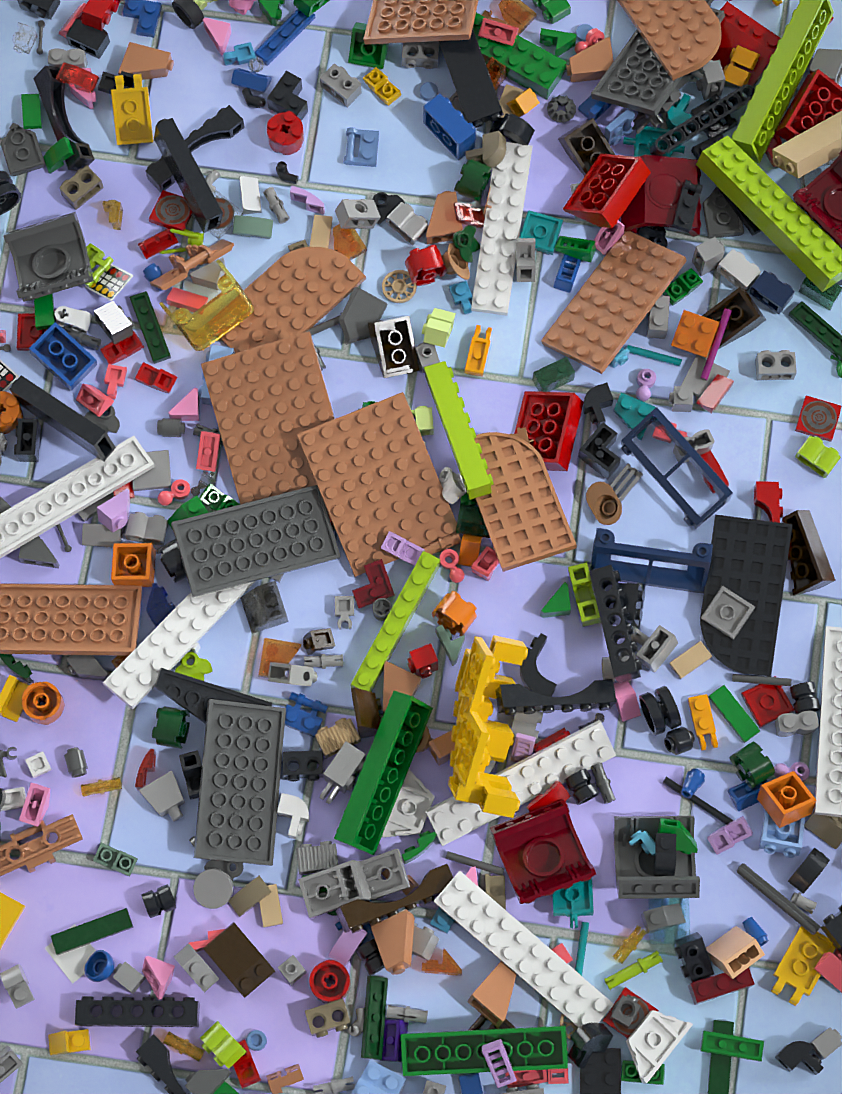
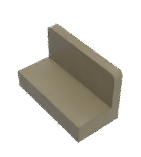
[804,812,842,849]
[485,874,506,910]

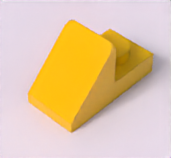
[48,1029,91,1056]

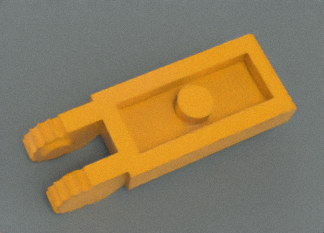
[464,325,492,377]
[688,694,718,751]

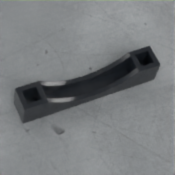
[33,66,95,171]
[145,105,245,193]
[495,680,616,715]
[136,1034,187,1094]

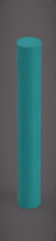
[627,345,682,366]
[575,922,589,976]

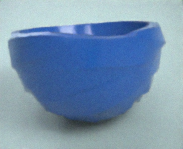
[84,950,114,982]

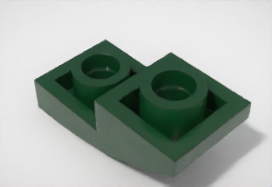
[0,654,33,683]

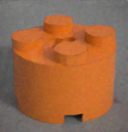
[0,391,23,434]
[432,591,477,636]
[22,682,65,725]

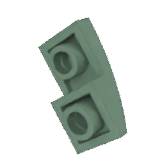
[232,215,273,239]
[92,842,138,877]

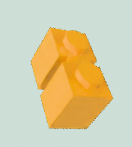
[723,45,760,87]

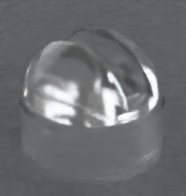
[248,57,264,73]

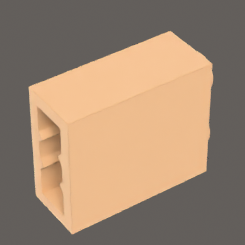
[706,926,765,979]

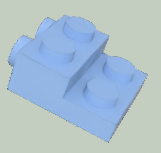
[759,810,805,858]
[352,1060,407,1094]

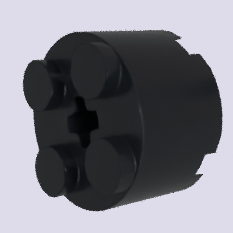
[156,539,187,583]

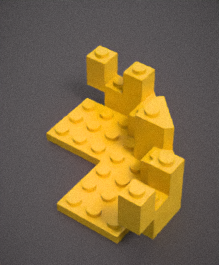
[448,635,528,818]

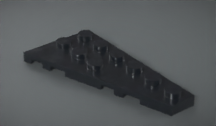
[155,668,272,724]

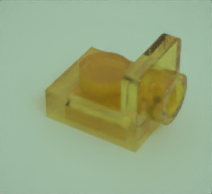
[102,200,123,230]

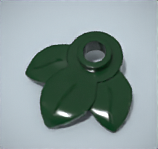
[453,225,481,263]

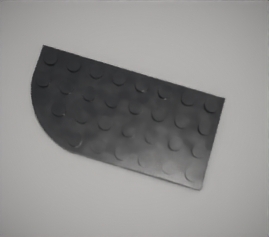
[700,514,792,677]

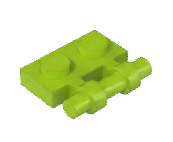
[85,243,114,288]

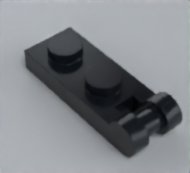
[671,179,703,233]

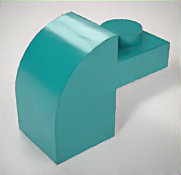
[666,93,693,132]

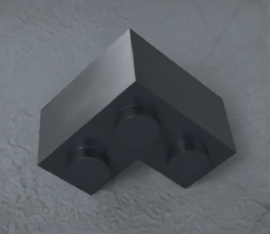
[267,70,308,121]
[578,422,621,480]

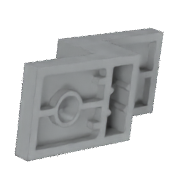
[298,848,410,918]

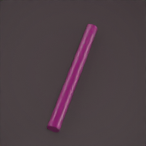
[700,308,732,381]

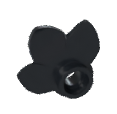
[372,192,405,224]
[637,226,668,248]

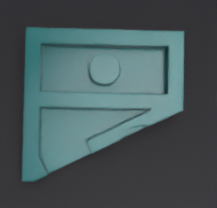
[614,393,656,441]

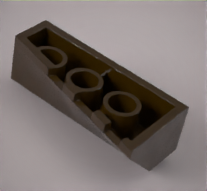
[782,510,836,596]

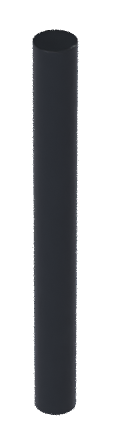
[662,776,733,825]

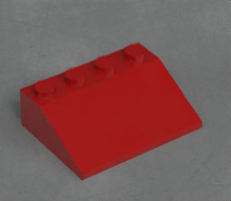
[711,1,782,86]
[775,69,842,141]
[563,154,651,228]
[514,391,584,471]

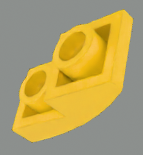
[363,67,402,106]

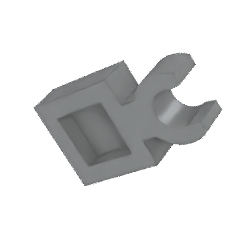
[335,596,354,630]

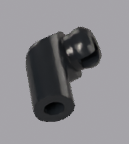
[242,88,266,108]
[276,161,299,184]

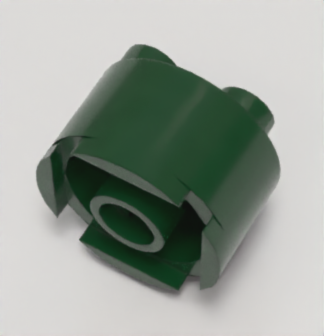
[454,159,492,202]
[152,706,190,749]
[729,741,775,789]

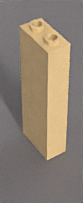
[772,111,842,178]

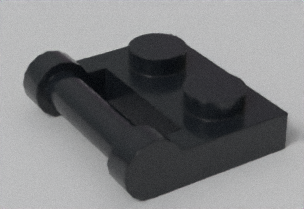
[690,94,738,139]

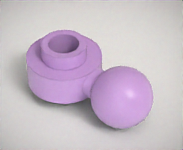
[636,369,656,401]
[774,762,810,782]

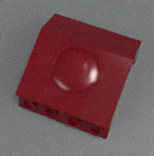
[792,150,842,248]
[621,155,701,237]
[490,799,596,904]

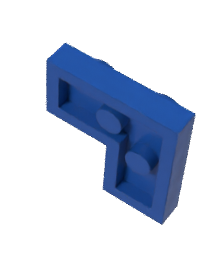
[122,0,162,38]

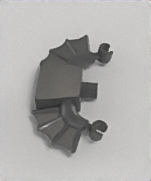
[632,68,705,133]

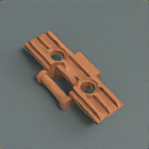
[150,239,234,290]
[0,814,83,876]

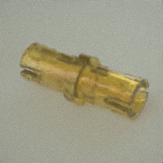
[81,777,122,797]
[612,925,647,964]
[163,1031,205,1062]

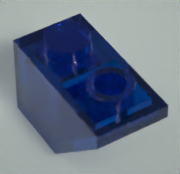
[146,583,176,627]

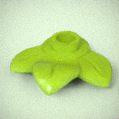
[175,652,213,681]

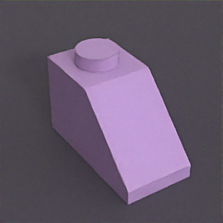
[97,489,130,532]

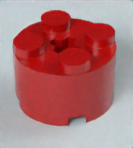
[267,111,304,155]
[405,245,447,286]
[309,960,351,1003]

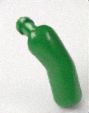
[830,354,842,378]

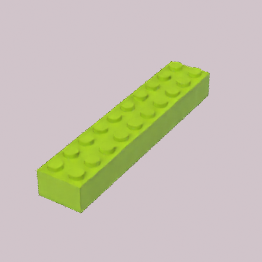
[731,0,834,164]
[696,135,842,292]

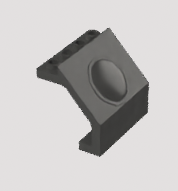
[3,212,94,302]
[613,816,700,899]

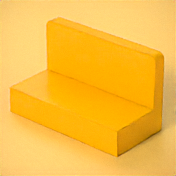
[0,675,29,722]

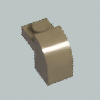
[466,131,506,168]

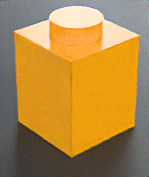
[506,88,540,117]

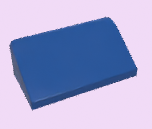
[231,68,272,92]
[727,780,768,812]

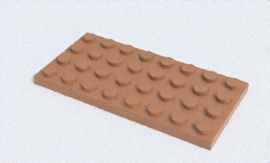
[541,231,687,374]
[0,584,143,656]

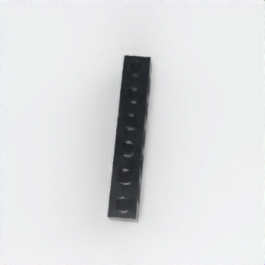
[589,565,642,683]
[75,996,200,1027]

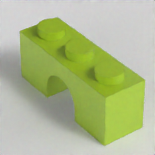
[568,562,601,627]

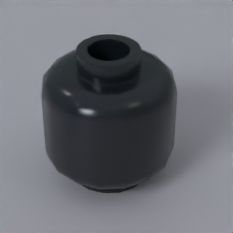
[664,727,695,755]

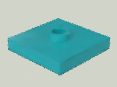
[519,210,563,255]

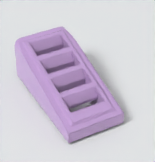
[511,733,536,762]
[482,1039,517,1088]

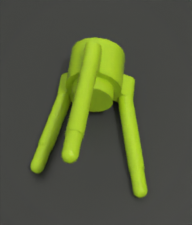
[160,229,204,254]

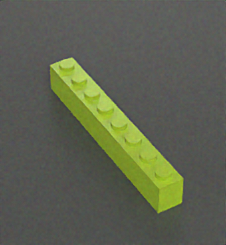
[424,361,494,500]
[351,551,440,692]

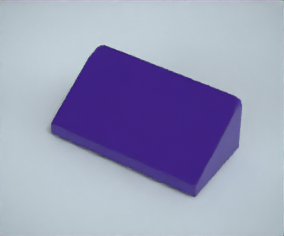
[380,1019,408,1062]

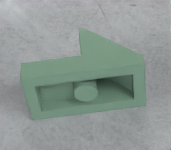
[435,625,465,666]

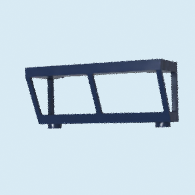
[621,407,733,529]
[590,528,713,594]

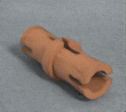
[422,532,461,555]

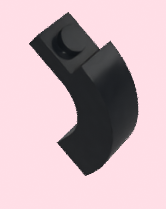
[520,633,557,697]

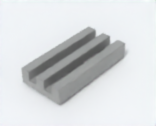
[610,463,643,502]

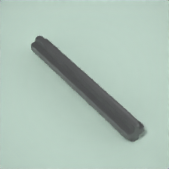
[737,863,820,935]

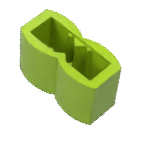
[795,436,841,478]
[200,1021,247,1069]

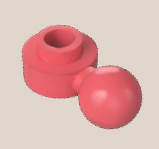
[574,28,605,54]
[158,479,190,506]
[439,549,465,583]

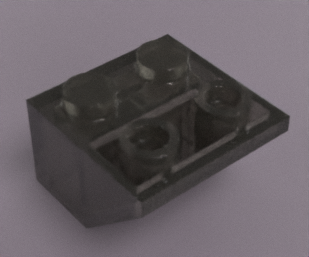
[240,581,289,634]

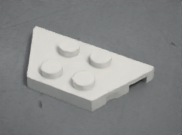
[381,769,435,838]
[626,1010,693,1084]

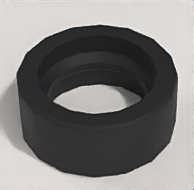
[172,0,204,29]

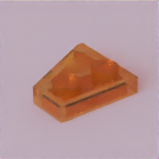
[498,0,537,35]
[333,224,367,261]
[258,638,301,678]

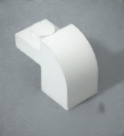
[277,793,310,840]

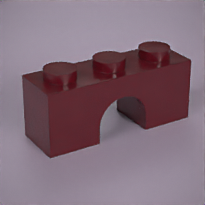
[688,967,755,1005]

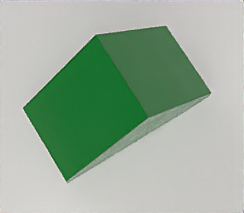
[540,582,571,618]

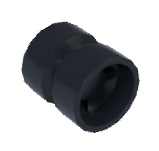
[789,682,821,715]
[564,768,600,805]
[141,884,177,919]
[356,938,385,975]

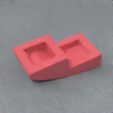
[189,929,225,952]

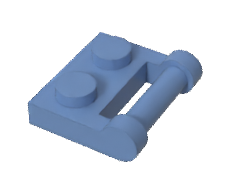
[604,109,635,146]
[344,127,379,167]

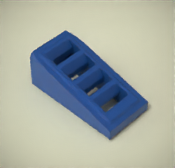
[553,254,581,293]

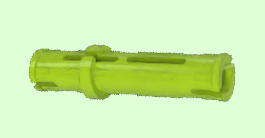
[604,950,663,990]

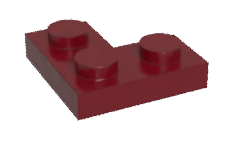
[352,559,395,608]

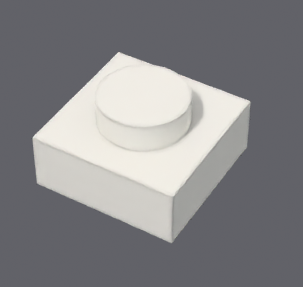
[25,751,52,778]

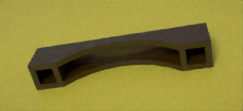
[336,864,454,934]

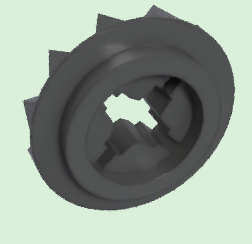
[547,94,576,123]

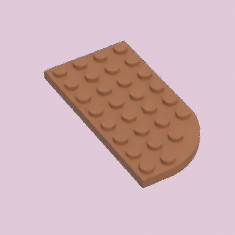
[617,0,721,80]
[206,247,366,353]
[474,432,577,572]

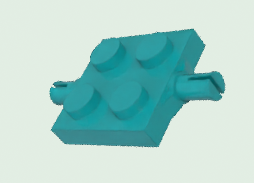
[623,126,685,157]
[552,878,594,929]

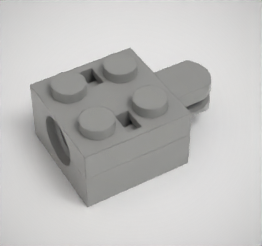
[319,741,366,805]

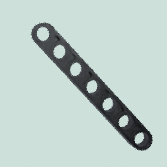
[649,84,755,156]

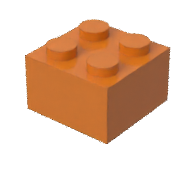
[671,310,719,359]
[111,543,156,587]
[757,771,816,828]

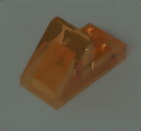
[421,948,462,976]

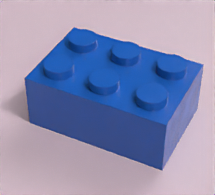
[423,94,476,161]
[29,322,97,391]

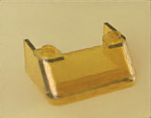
[159,259,254,351]

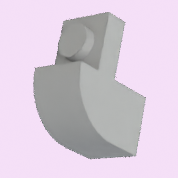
[516,238,536,282]
[0,964,35,1009]

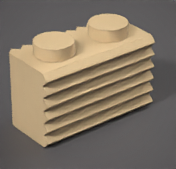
[315,718,361,759]

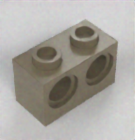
[59,165,104,210]
[305,999,351,1038]

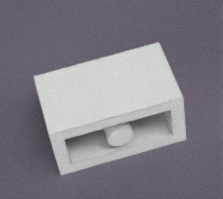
[716,249,761,291]

